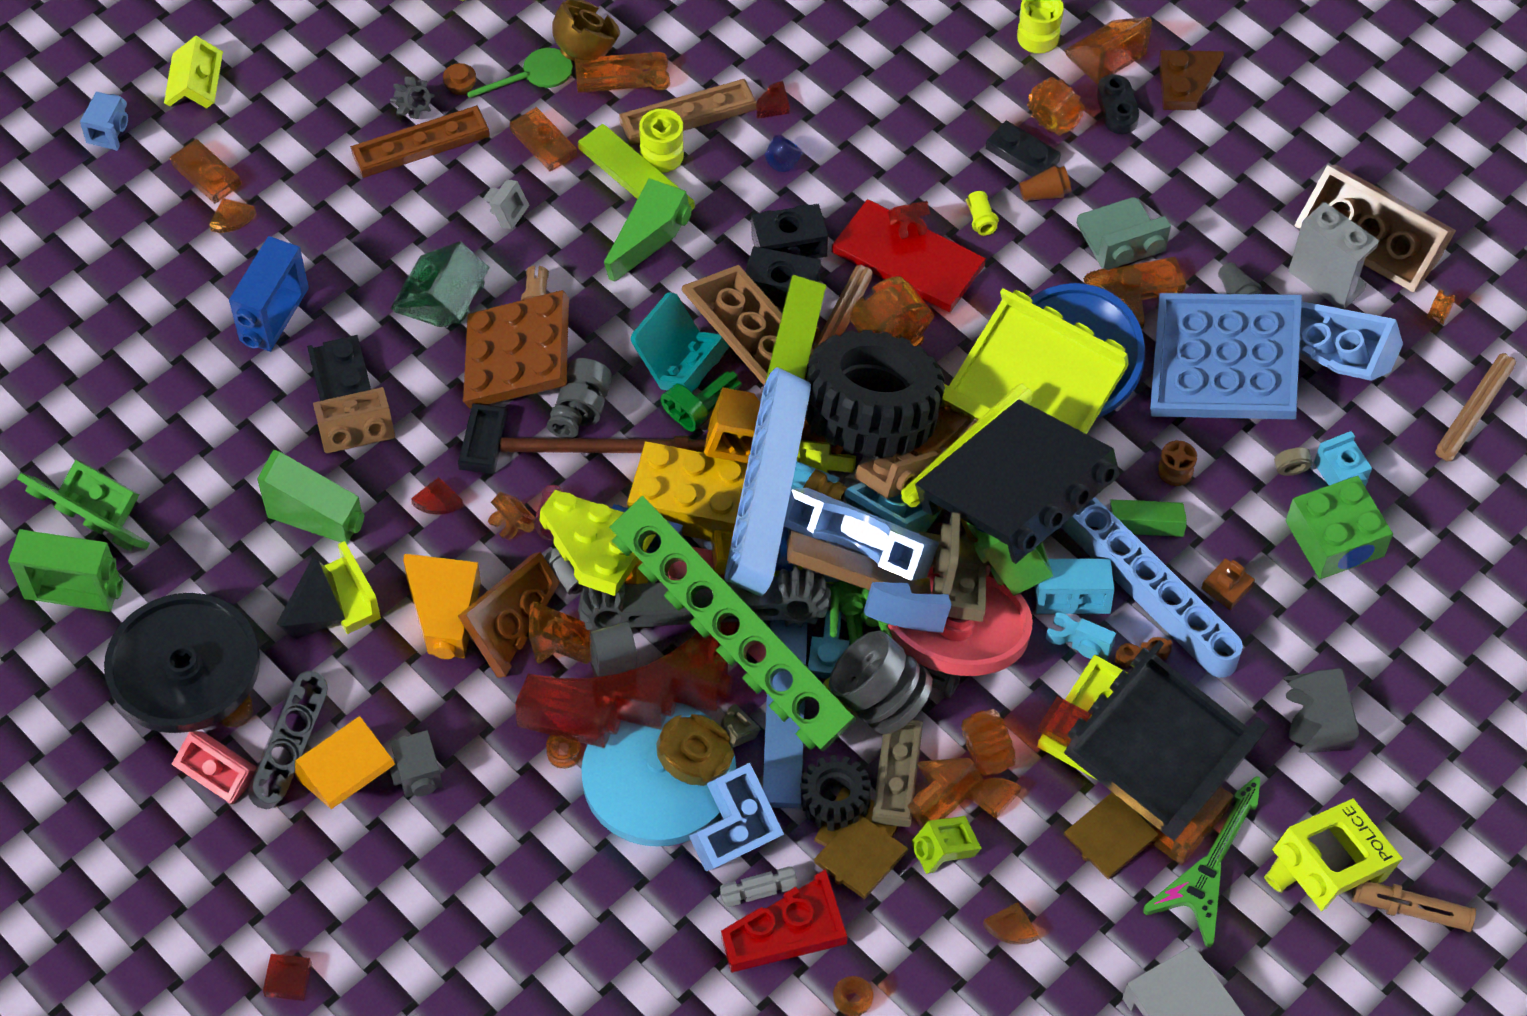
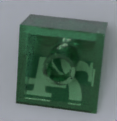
[391,241,490,327]

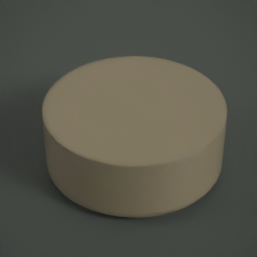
[1274,447,1313,476]

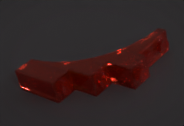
[515,622,740,748]

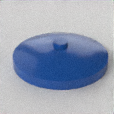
[1031,283,1145,419]

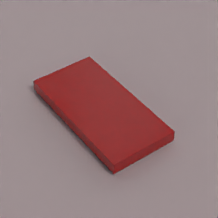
[831,199,986,313]

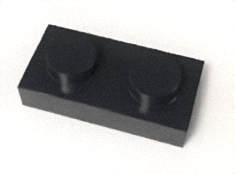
[986,120,1061,177]

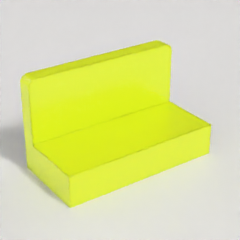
[164,36,223,109]
[324,541,381,634]

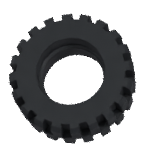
[805,330,945,458]

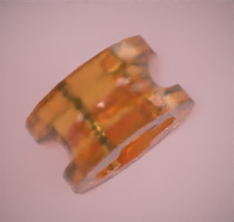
[1427,289,1456,325]
[546,729,581,769]

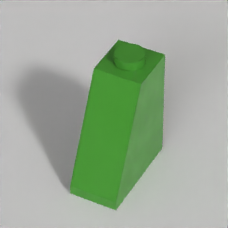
[257,449,364,544]

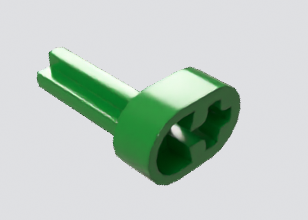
[660,371,742,432]

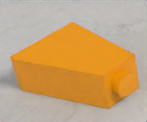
[704,387,760,463]
[403,554,481,659]

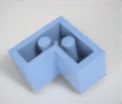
[689,763,784,871]

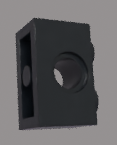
[751,204,828,259]
[745,246,821,308]

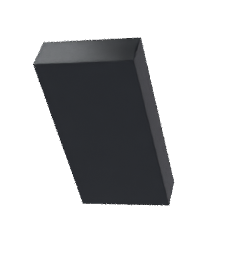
[458,403,509,474]

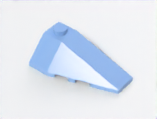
[1300,301,1403,381]

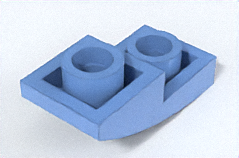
[864,582,952,633]

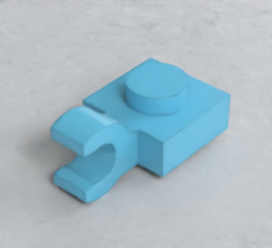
[808,611,849,679]
[1046,612,1116,661]

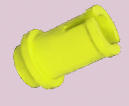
[966,191,999,236]

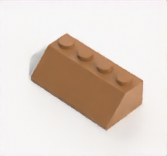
[1294,165,1456,293]
[681,265,814,385]

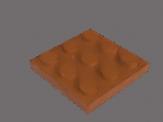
[463,290,569,409]

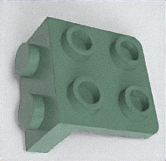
[1076,197,1171,271]

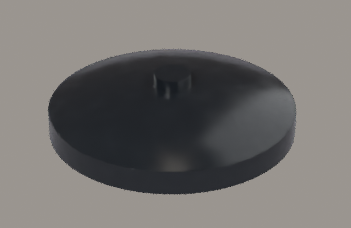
[104,593,260,733]

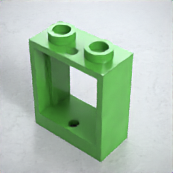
[8,529,123,612]

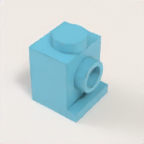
[1314,431,1372,486]

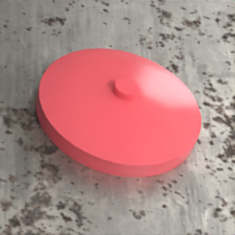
[888,567,1033,676]

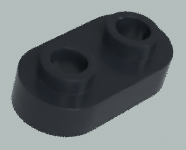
[1097,74,1139,134]

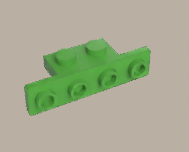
[17,459,150,551]

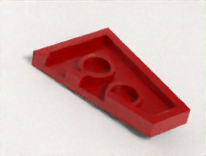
[721,869,847,973]

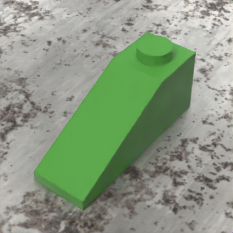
[604,178,692,281]

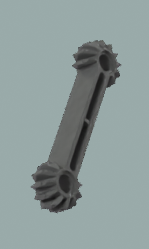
[578,565,831,630]

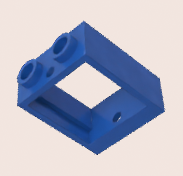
[229,236,309,352]

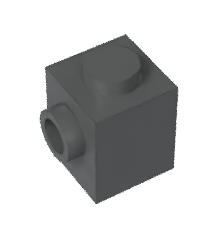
[389,730,443,798]

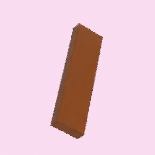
[351,105,490,178]

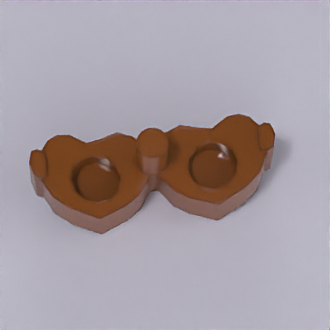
[1115,637,1173,668]

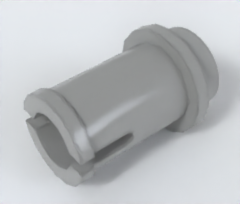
[544,548,585,595]

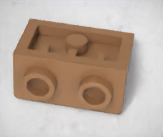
[313,387,395,453]
[854,451,940,499]

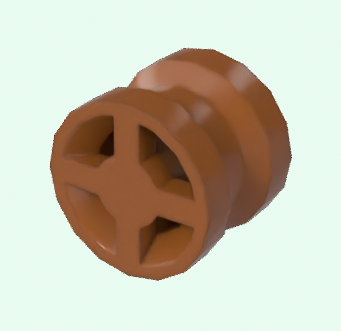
[1158,440,1197,486]

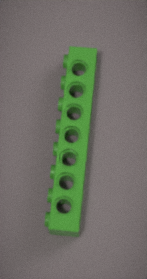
[609,495,857,752]

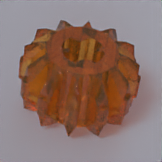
[1027,77,1085,136]
[961,709,1016,776]

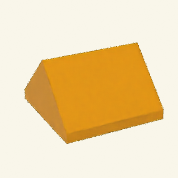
[295,716,395,809]

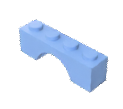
[784,488,939,581]

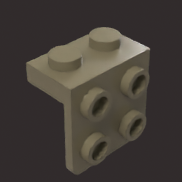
[932,512,986,622]

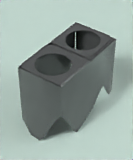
[1282,668,1359,753]

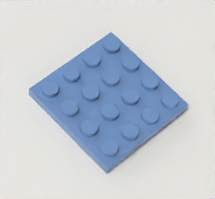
[1150,293,1302,419]

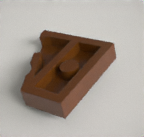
[1159,50,1224,110]

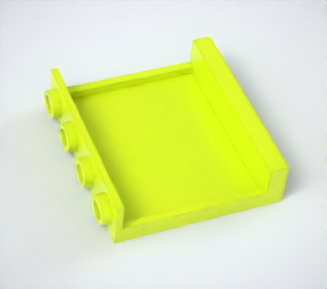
[941,288,1129,434]

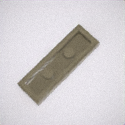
[872,720,923,828]

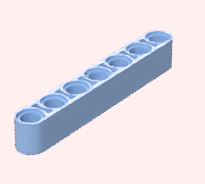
[724,367,811,597]
[1061,497,1243,678]

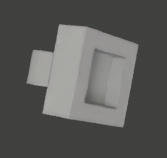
[483,179,530,229]

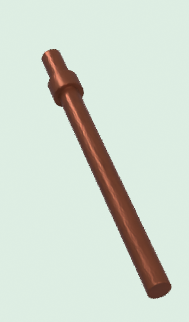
[501,436,706,453]

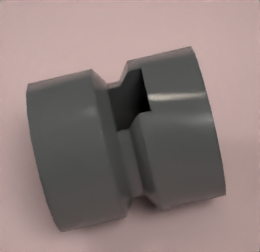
[555,358,612,426]

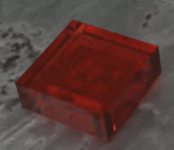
[1038,696,1091,747]
[263,954,312,1001]

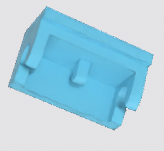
[1034,559,1114,614]

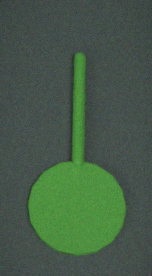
[467,48,573,98]

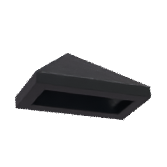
[276,558,345,639]

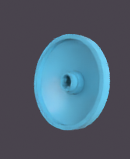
[581,701,736,847]

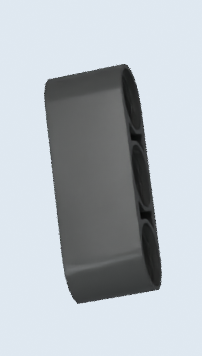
[590,621,637,694]

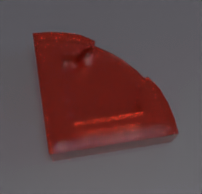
[756,81,790,119]
[411,477,463,515]

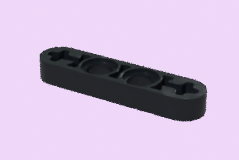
[248,671,328,809]

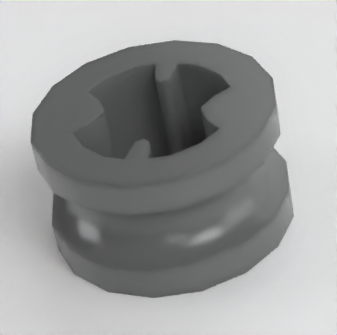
[547,405,582,438]

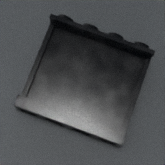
[915,399,1120,564]
[1064,640,1270,842]

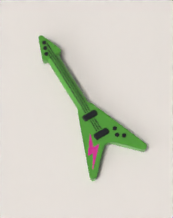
[1143,776,1260,947]

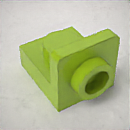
[912,816,982,874]

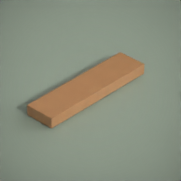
[619,78,756,146]
[787,531,932,594]

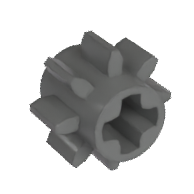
[390,76,434,119]

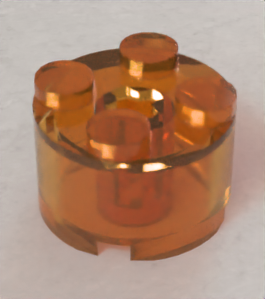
[850,276,935,347]

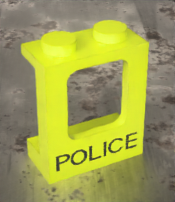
[1272,798,1403,911]

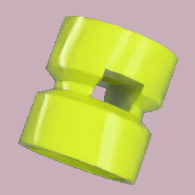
[1017,0,1064,53]
[639,109,684,173]

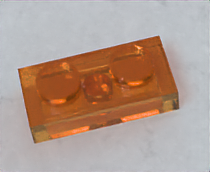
[170,139,241,204]

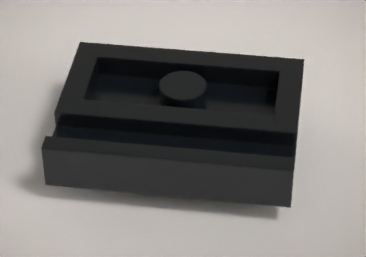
[307,335,371,401]

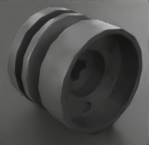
[829,631,933,735]

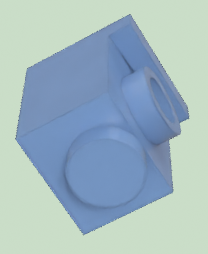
[80,91,128,151]

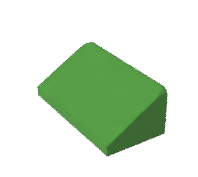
[1110,499,1187,537]

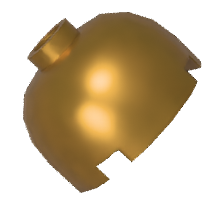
[552,0,620,61]

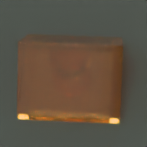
[1064,17,1152,85]

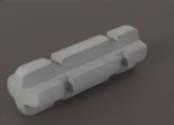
[720,866,797,907]

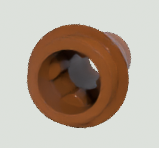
[1019,165,1072,202]

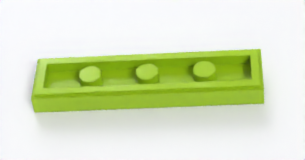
[578,124,695,210]
[765,275,826,382]

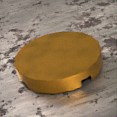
[656,714,734,786]

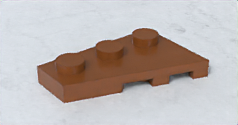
[458,552,560,678]

